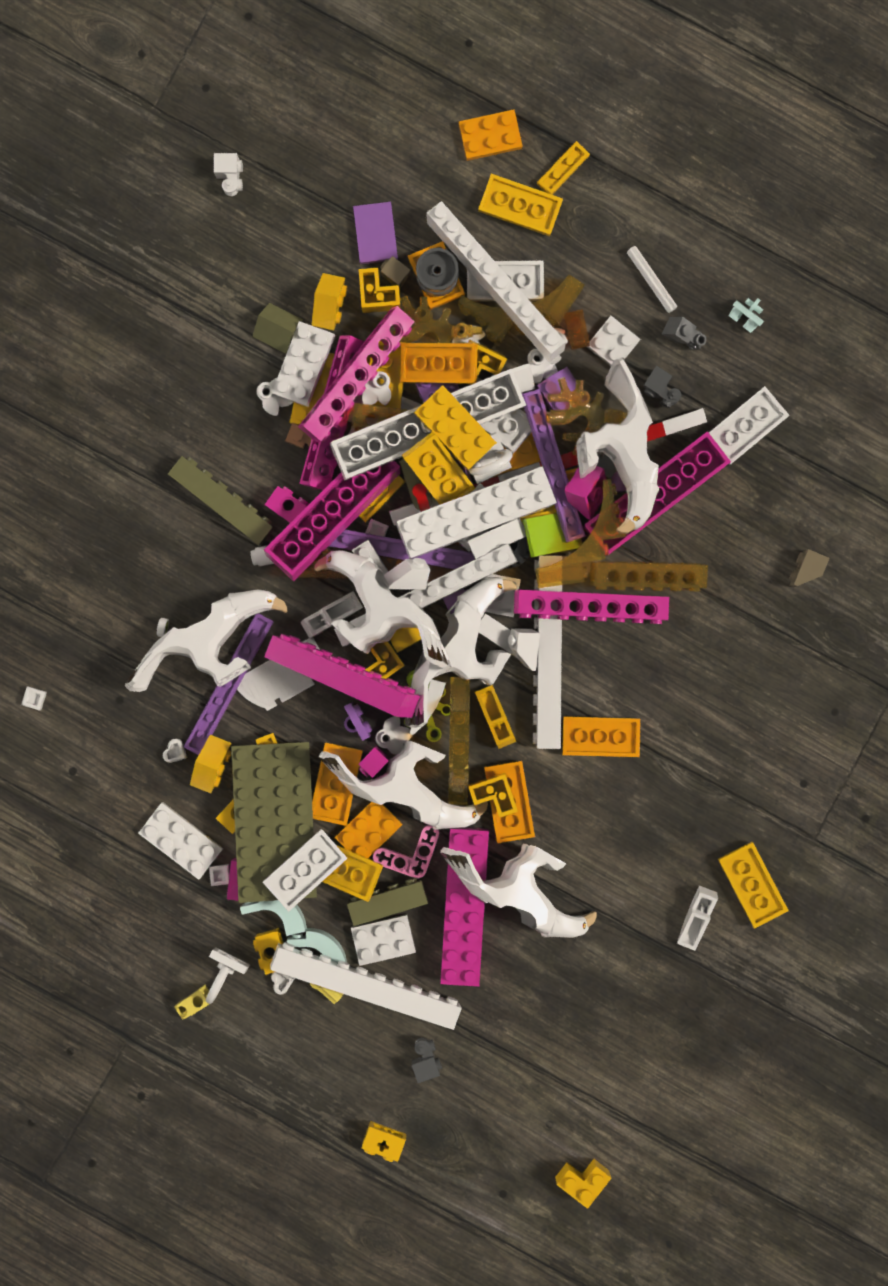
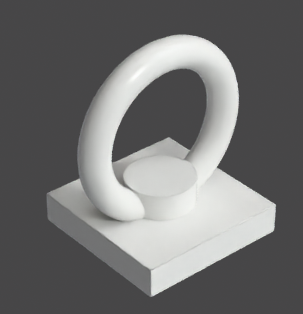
[469,432,513,484]
[206,948,250,1004]

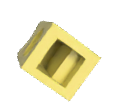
[174,984,209,1020]

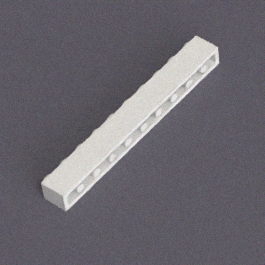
[427,201,566,363]
[334,544,518,647]
[533,556,562,749]
[270,942,462,1030]

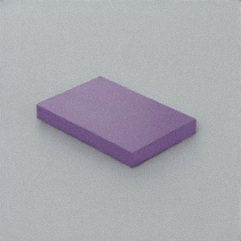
[353,202,398,265]

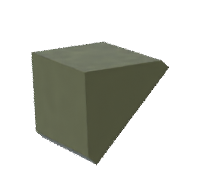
[252,303,304,354]

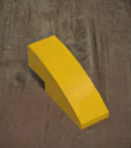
[475,685,516,749]

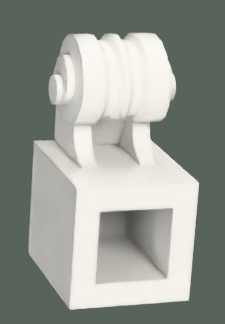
[214,153,243,197]

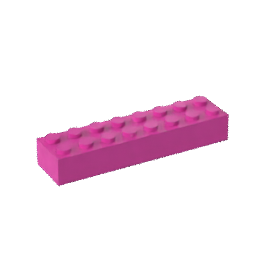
[583,431,731,557]
[264,461,400,581]
[264,634,420,718]
[441,827,489,987]

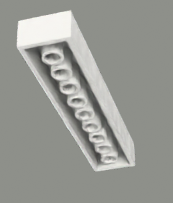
[330,369,526,480]

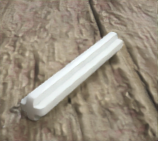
[627,246,677,313]

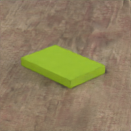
[523,513,583,558]

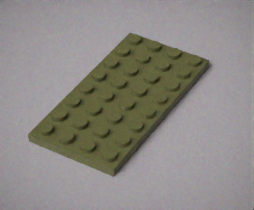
[231,742,317,903]

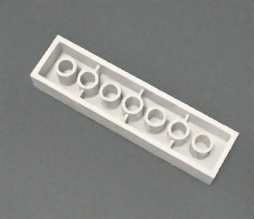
[396,466,557,559]

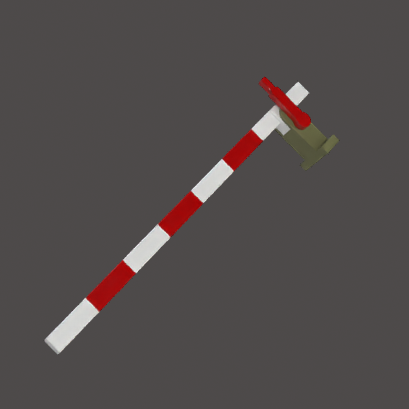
[389,408,707,526]

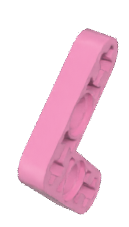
[373,824,439,878]

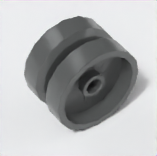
[416,248,459,297]

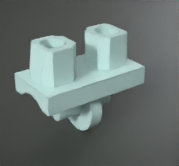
[729,298,764,333]

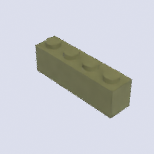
[347,878,428,926]

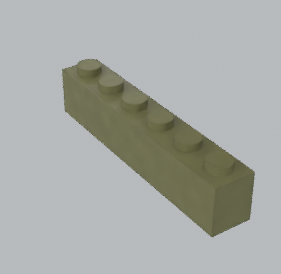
[168,456,274,547]

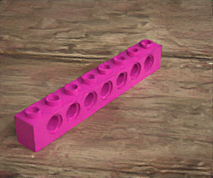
[298,306,414,442]
[299,336,365,491]
[514,590,669,624]

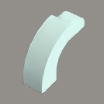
[240,900,307,936]
[287,928,347,963]

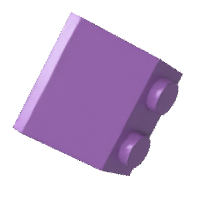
[535,367,588,420]

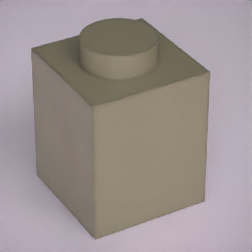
[380,256,411,290]

